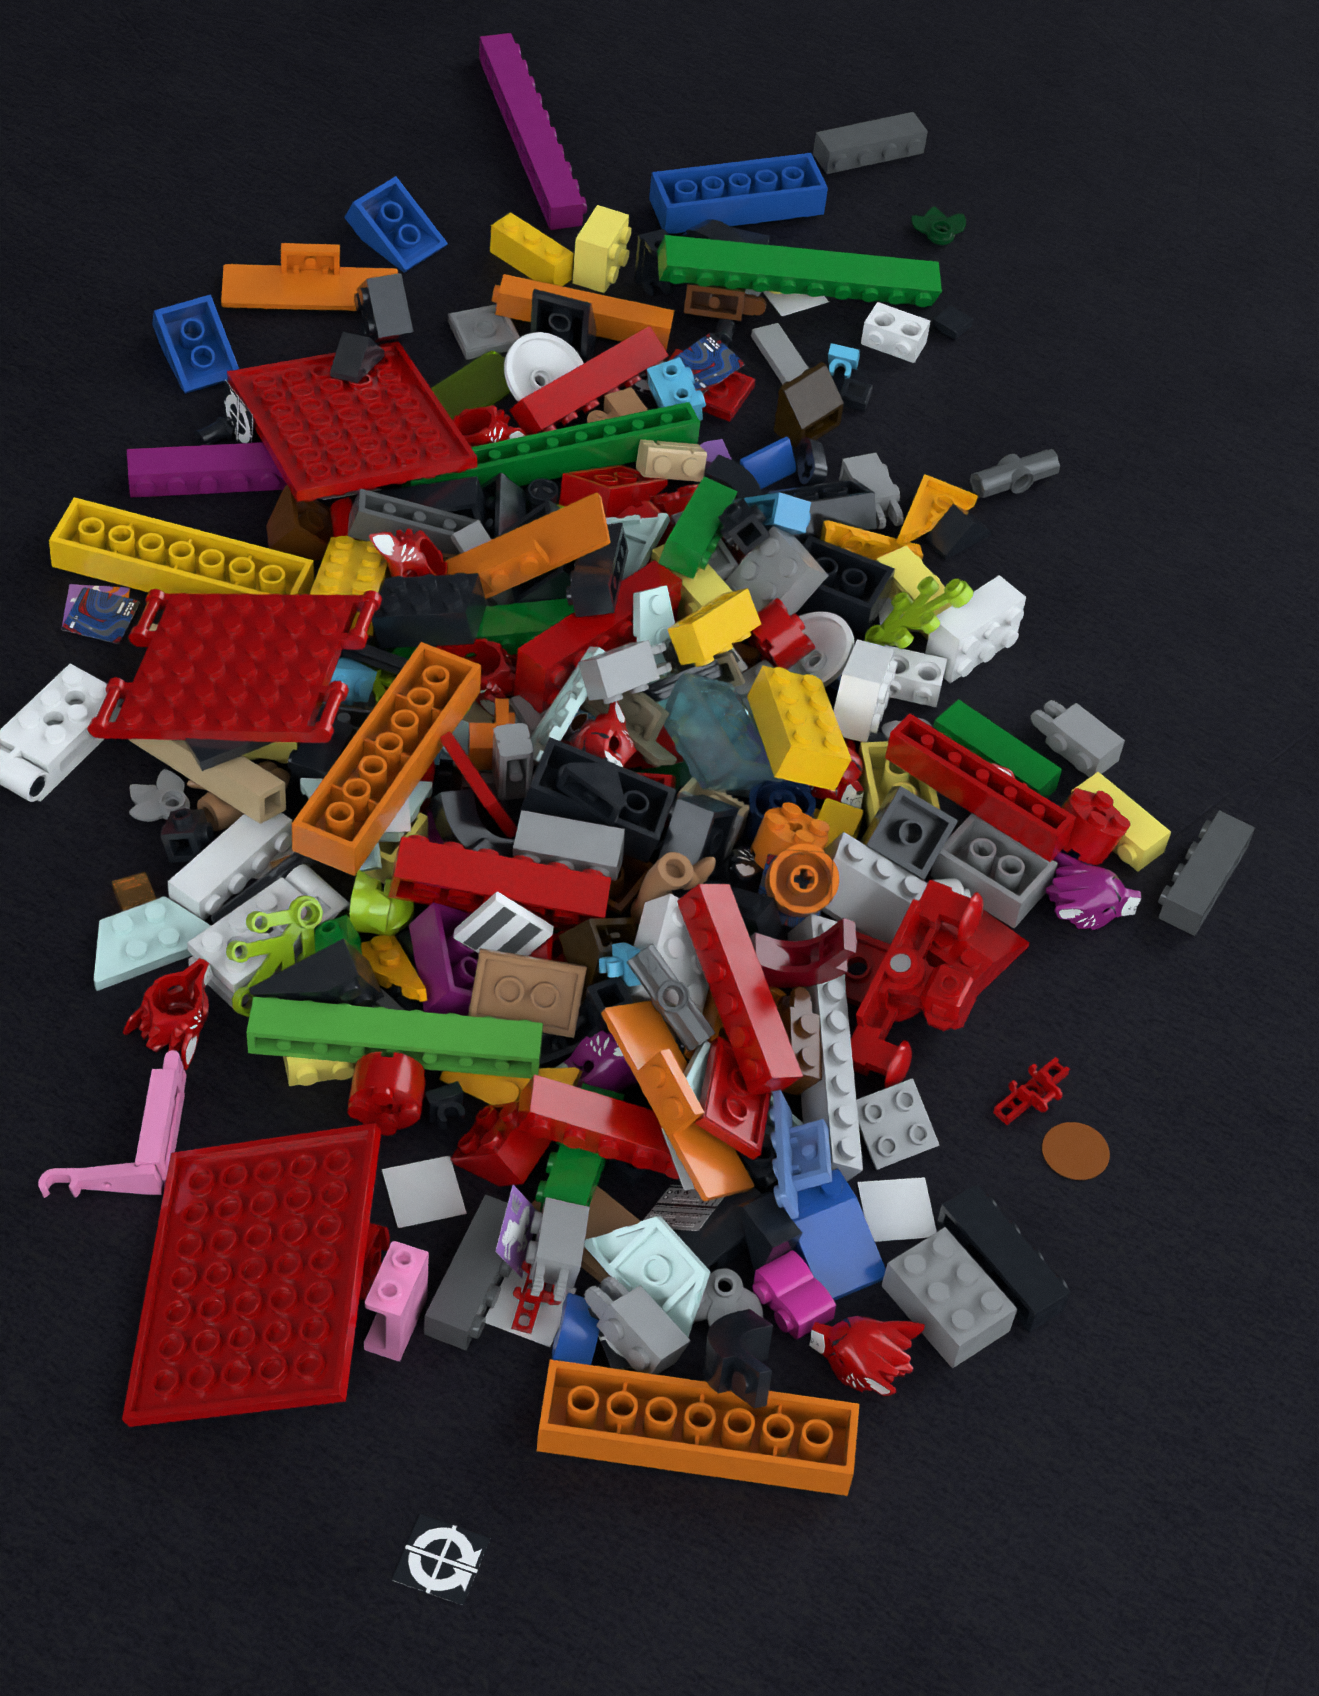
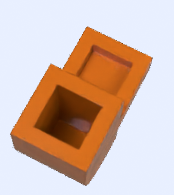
[468,698,516,770]

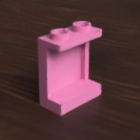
[364,1241,429,1362]

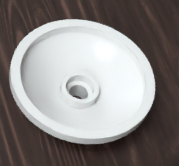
[504,332,584,402]
[788,612,855,687]

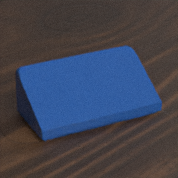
[740,437,796,489]

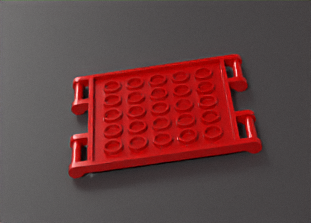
[87,589,382,743]

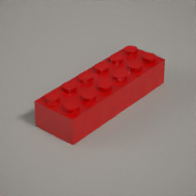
[514,560,682,713]
[388,835,611,931]

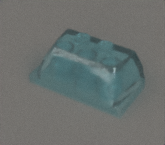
[664,672,783,792]

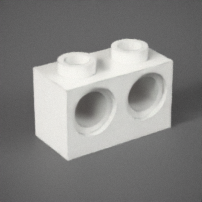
[861,302,931,363]
[885,645,947,707]

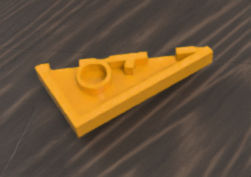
[896,474,978,545]
[820,520,923,561]
[361,935,427,1002]
[439,1067,583,1105]

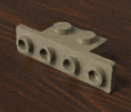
[579,691,677,767]

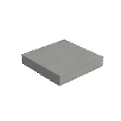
[448,304,520,360]

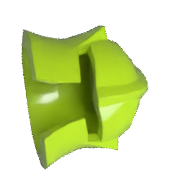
[349,870,414,936]

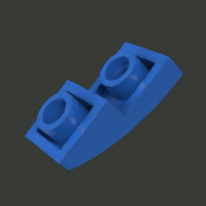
[551,1292,600,1365]

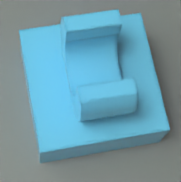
[828,343,860,379]
[599,942,642,987]

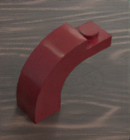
[750,918,857,988]

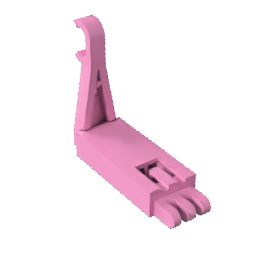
[38,1050,187,1198]

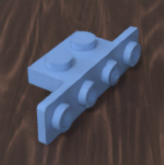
[769,1090,832,1219]

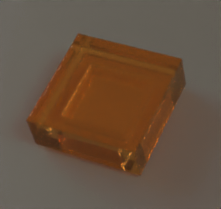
[112,872,156,912]

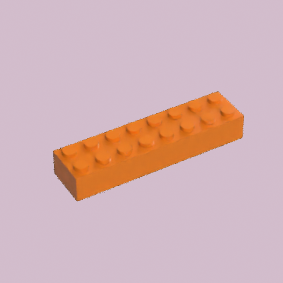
[292,642,481,876]
[537,1359,859,1496]

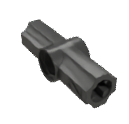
[970,449,1060,498]
[626,944,715,1052]

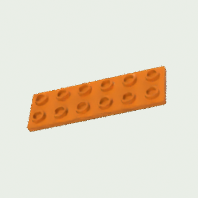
[221,243,398,311]
[445,493,610,600]
[601,1001,754,1201]

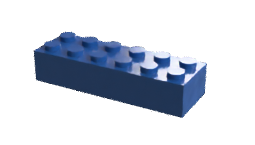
[649,153,828,234]

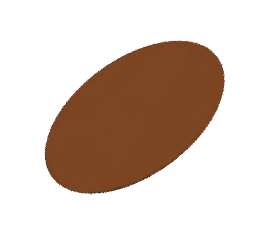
[1042,1122,1110,1180]

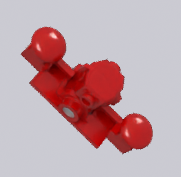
[845,879,984,1089]

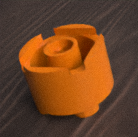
[750,802,830,869]
[765,844,839,918]

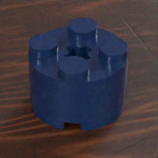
[746,776,816,841]

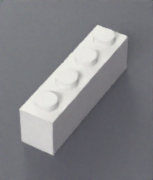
[168,813,292,921]

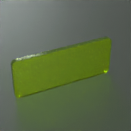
[431,351,511,420]

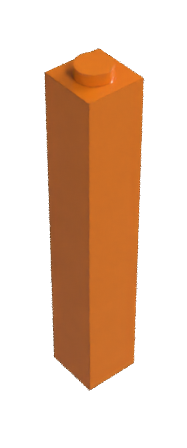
[492,274,675,350]

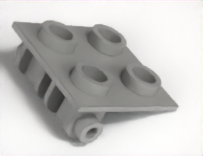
[856,1078,939,1170]

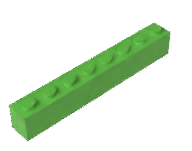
[247,997,543,1079]

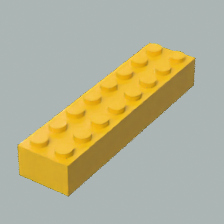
[49,497,314,595]

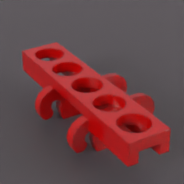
[993,1057,1070,1125]
[511,1260,561,1334]

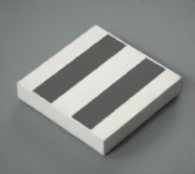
[453,892,554,956]

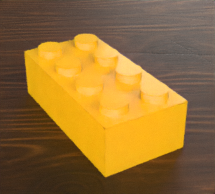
[310,536,392,636]
[747,665,852,791]

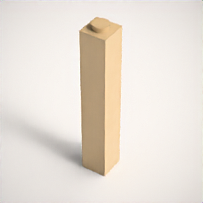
[128,739,286,824]

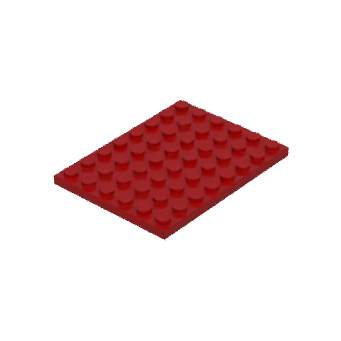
[227,341,478,502]
[122,1123,381,1427]

